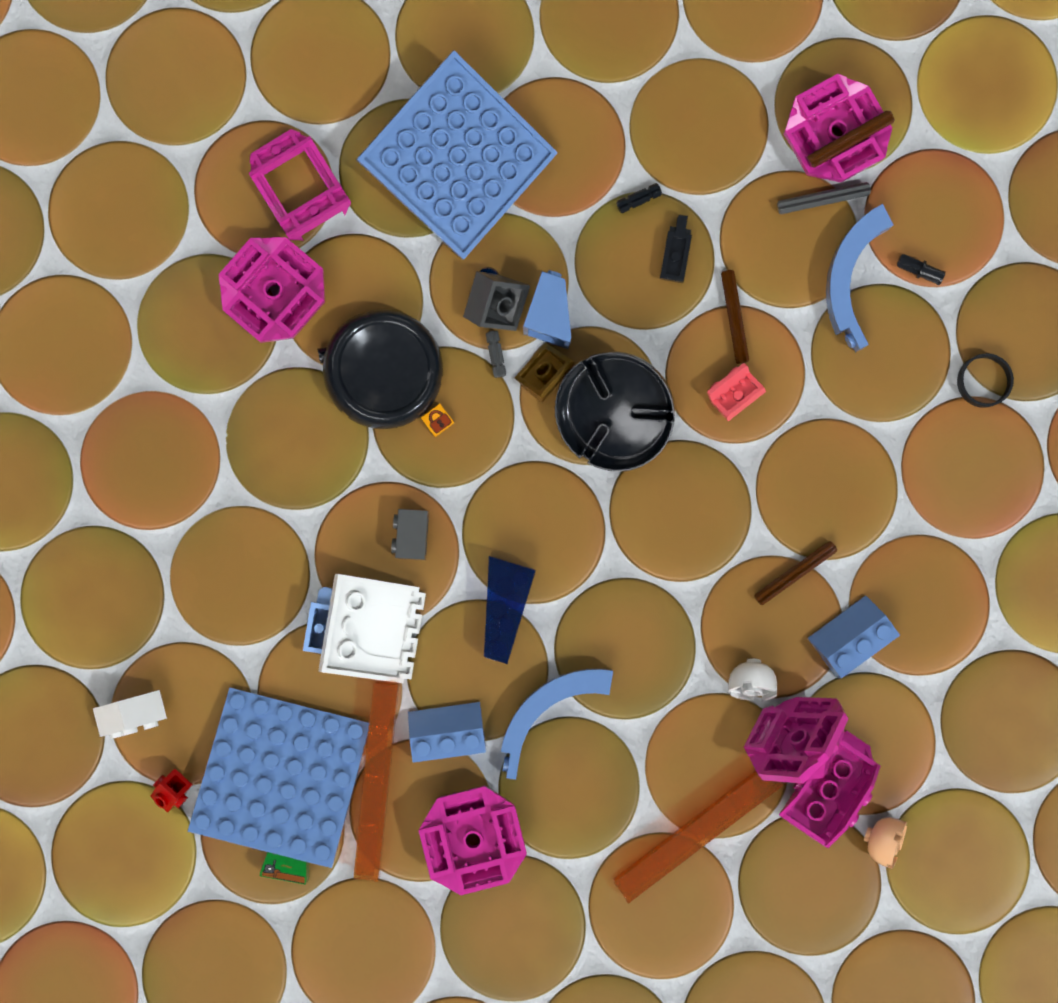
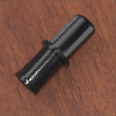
[897,254,946,286]

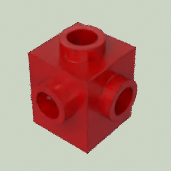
[150,769,193,813]

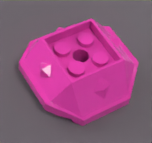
[784,74,892,182]
[218,237,325,343]
[744,697,848,784]
[418,785,527,895]

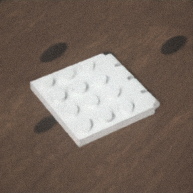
[318,573,426,683]

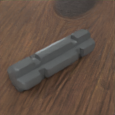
[486,331,506,378]

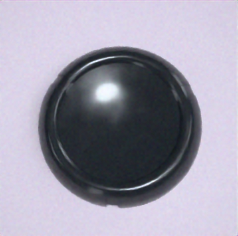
[323,309,443,429]
[555,352,675,471]

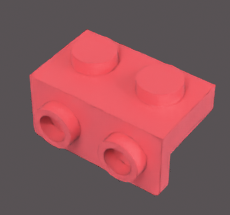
[707,363,766,421]

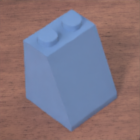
[523,270,571,349]

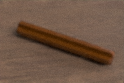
[807,111,895,168]
[721,270,749,364]
[754,541,837,605]

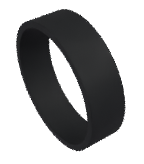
[957,353,1014,408]

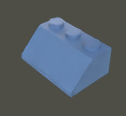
[808,596,900,679]
[408,702,486,763]

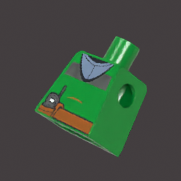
[259,852,310,885]

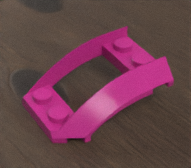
[249,129,351,241]

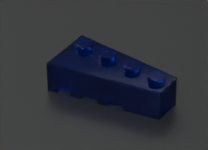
[484,556,536,664]

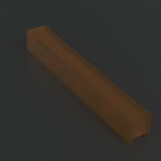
[354,682,400,882]
[613,771,785,904]

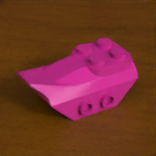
[779,731,881,848]

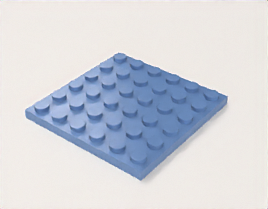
[356,50,558,260]
[187,688,371,868]

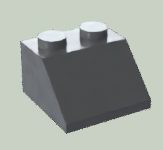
[463,271,530,331]

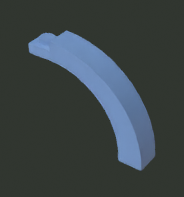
[826,204,893,352]
[501,669,613,780]

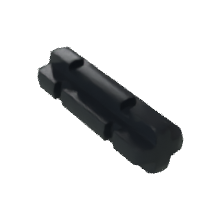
[616,183,662,213]

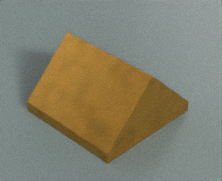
[514,343,574,403]

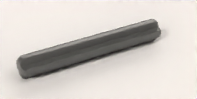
[777,182,871,214]

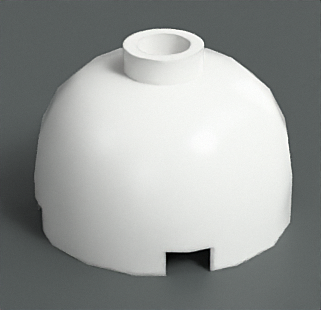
[728,659,777,701]

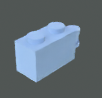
[303,587,332,654]

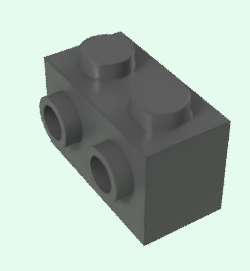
[391,509,429,560]

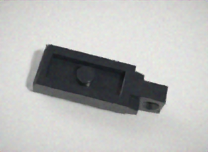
[660,215,692,283]

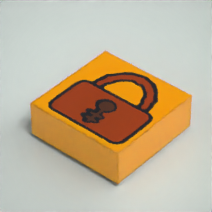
[421,404,455,438]

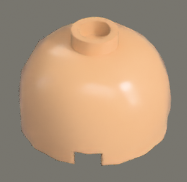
[864,817,907,869]

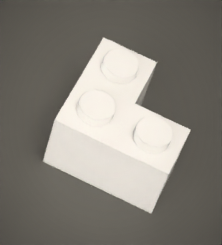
[93,690,167,739]

